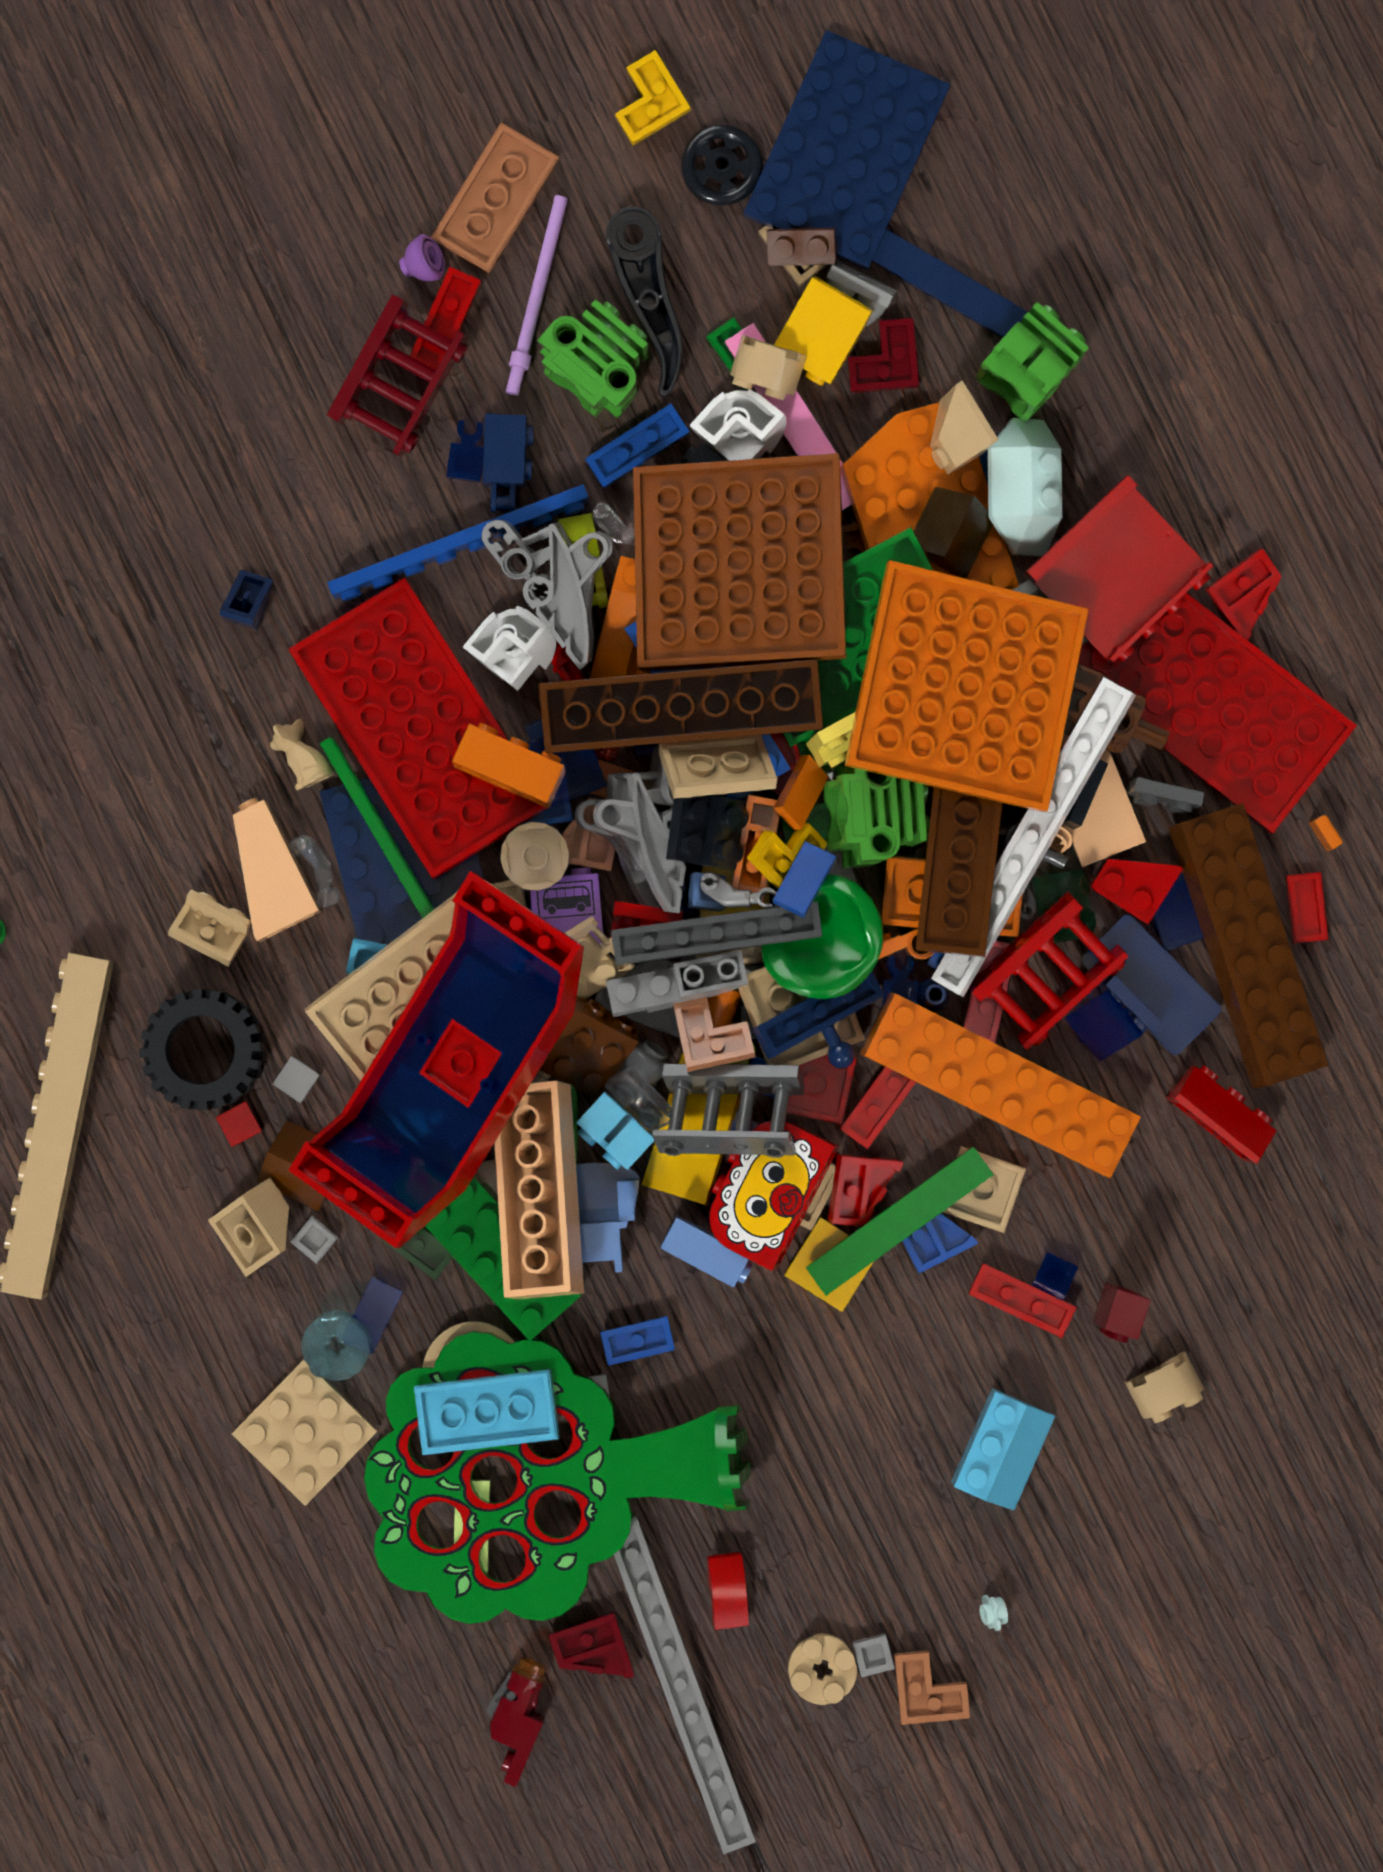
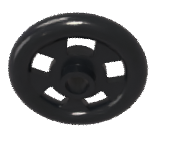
[681,125,763,206]

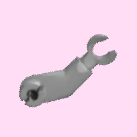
[700,872,776,909]

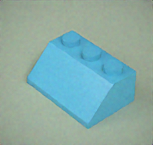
[951,1388,1055,1510]

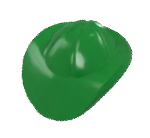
[762,874,883,999]

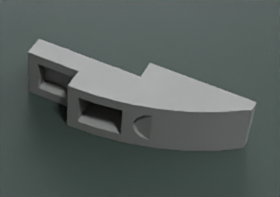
[606,950,748,1017]

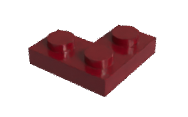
[848,318,919,394]

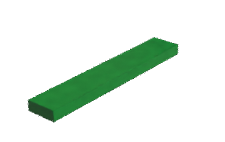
[320,737,434,918]
[805,1147,994,1296]

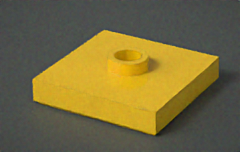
[784,1217,873,1312]

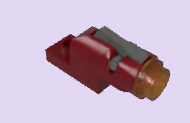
[486,1657,546,1787]

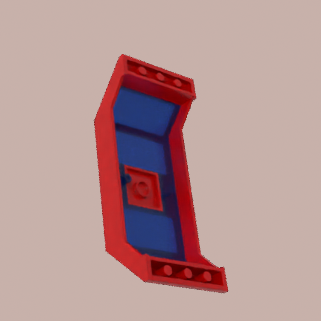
[288,871,584,1248]

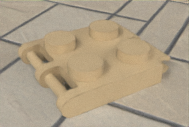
[533,917,635,1000]

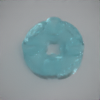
[302,1310,372,1381]

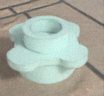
[979,1595,1008,1631]

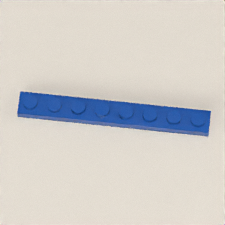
[327,484,589,601]

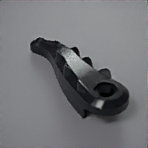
[606,206,683,398]

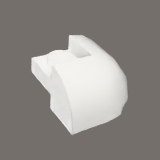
[690,389,787,461]
[463,606,556,691]

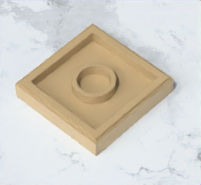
[943,1146,1026,1233]

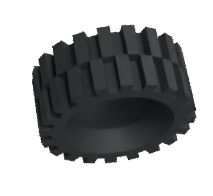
[139,989,267,1110]

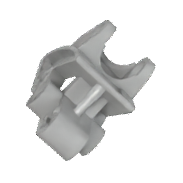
[482,520,613,670]
[575,744,686,913]

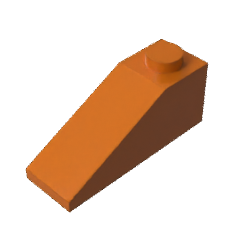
[732,795,780,903]

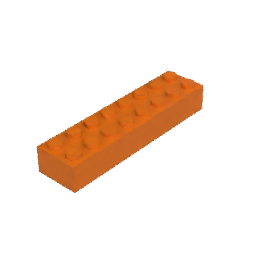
[860,993,1141,1179]

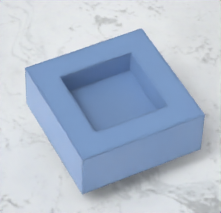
[688,872,726,912]

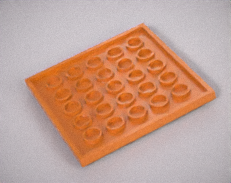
[844,560,1089,812]

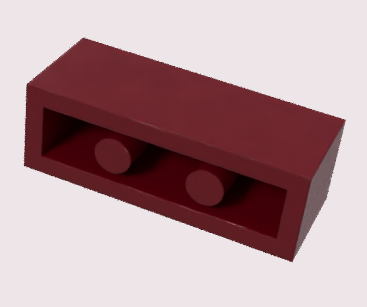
[1093,1282,1151,1343]

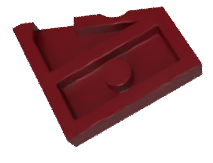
[548,1611,635,1678]

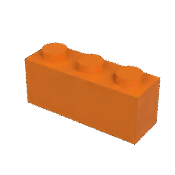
[452,723,566,809]

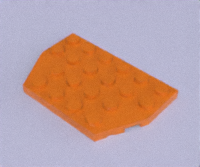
[840,402,1019,590]

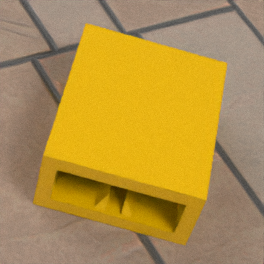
[774,276,874,386]

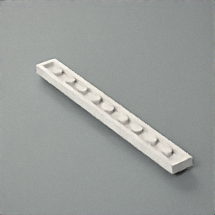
[931,677,1136,997]

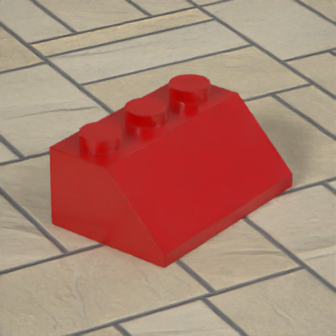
[1166,1065,1276,1164]

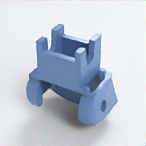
[576,1163,640,1272]

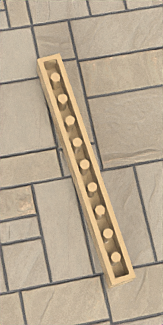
[0,953,114,1300]

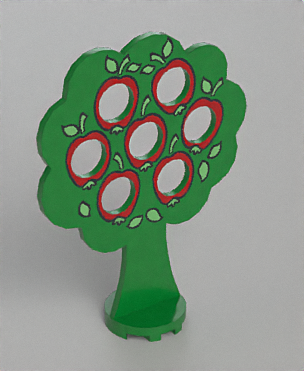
[364,1331,751,1624]

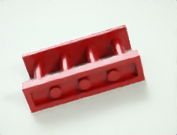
[969,891,1129,1050]

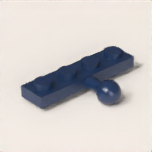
[752,972,885,1069]

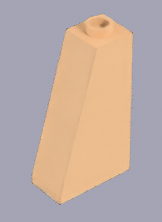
[233,798,322,942]

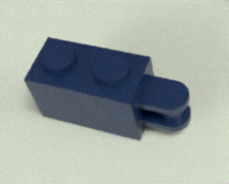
[483,414,534,512]

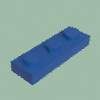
[585,403,690,489]

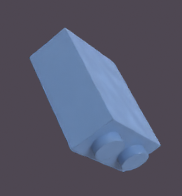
[660,1215,753,1288]

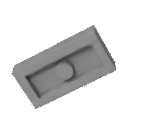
[827,260,897,326]

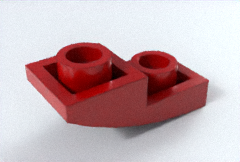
[707,1552,749,1630]

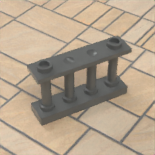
[652,1064,805,1158]

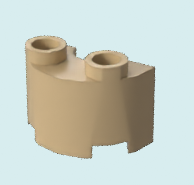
[730,335,807,400]
[1124,1351,1204,1423]

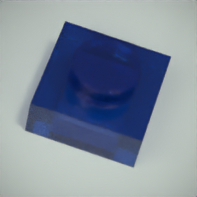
[1032,1252,1078,1300]

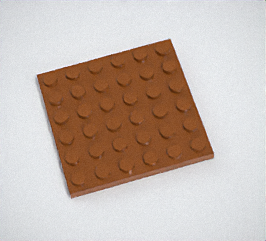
[633,453,847,671]

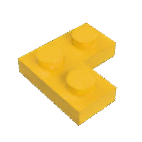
[615,50,691,146]
[747,823,828,890]

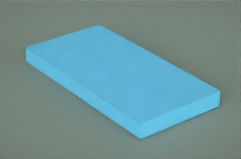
[414,1369,560,1455]

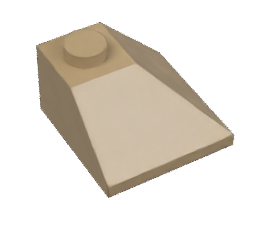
[930,381,999,475]
[208,1178,289,1277]

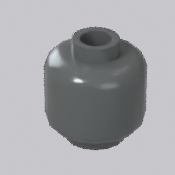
[619,1040,668,1092]

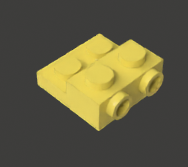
[806,712,855,768]

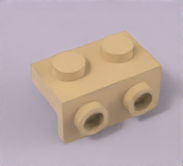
[168,890,251,967]

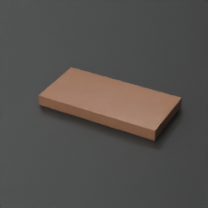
[431,122,560,275]

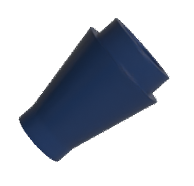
[916,978,950,1012]

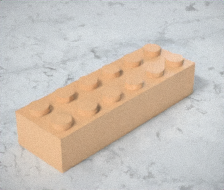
[495,1081,584,1300]

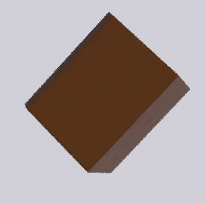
[257,1120,349,1211]

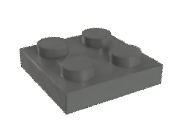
[1126,777,1205,815]

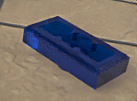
[342,1277,404,1354]

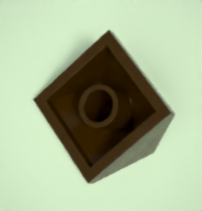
[913,487,993,579]

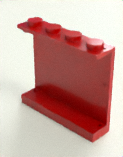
[1024,475,1214,663]

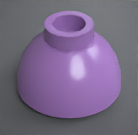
[399,234,445,281]

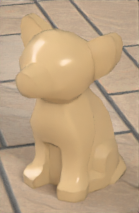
[270,718,334,791]

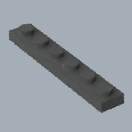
[611,902,822,966]

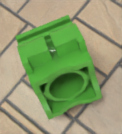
[537,299,649,419]
[974,302,1089,423]
[824,765,930,868]

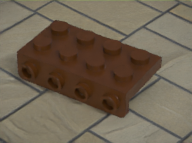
[482,967,639,1100]

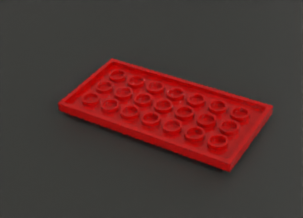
[288,577,550,880]
[1078,593,1357,834]

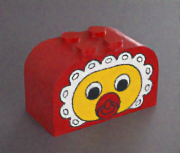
[710,1121,840,1271]

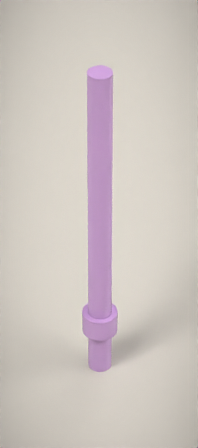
[505,195,568,396]

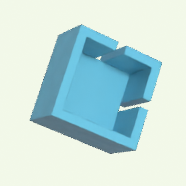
[576,1092,654,1170]

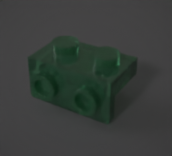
[1032,869,1096,943]

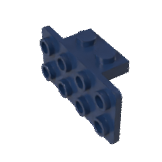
[1081,915,1221,1055]

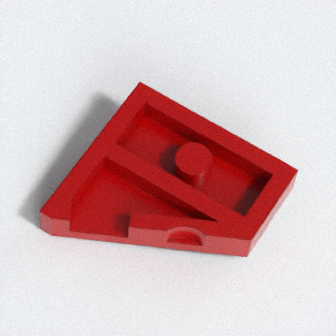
[1205,549,1282,640]

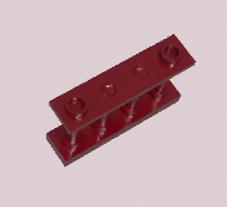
[327,294,469,457]

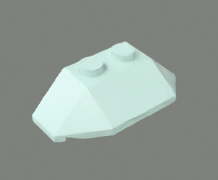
[988,418,1062,556]

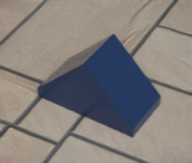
[219,570,273,630]

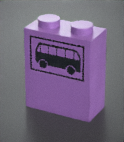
[530,868,604,958]

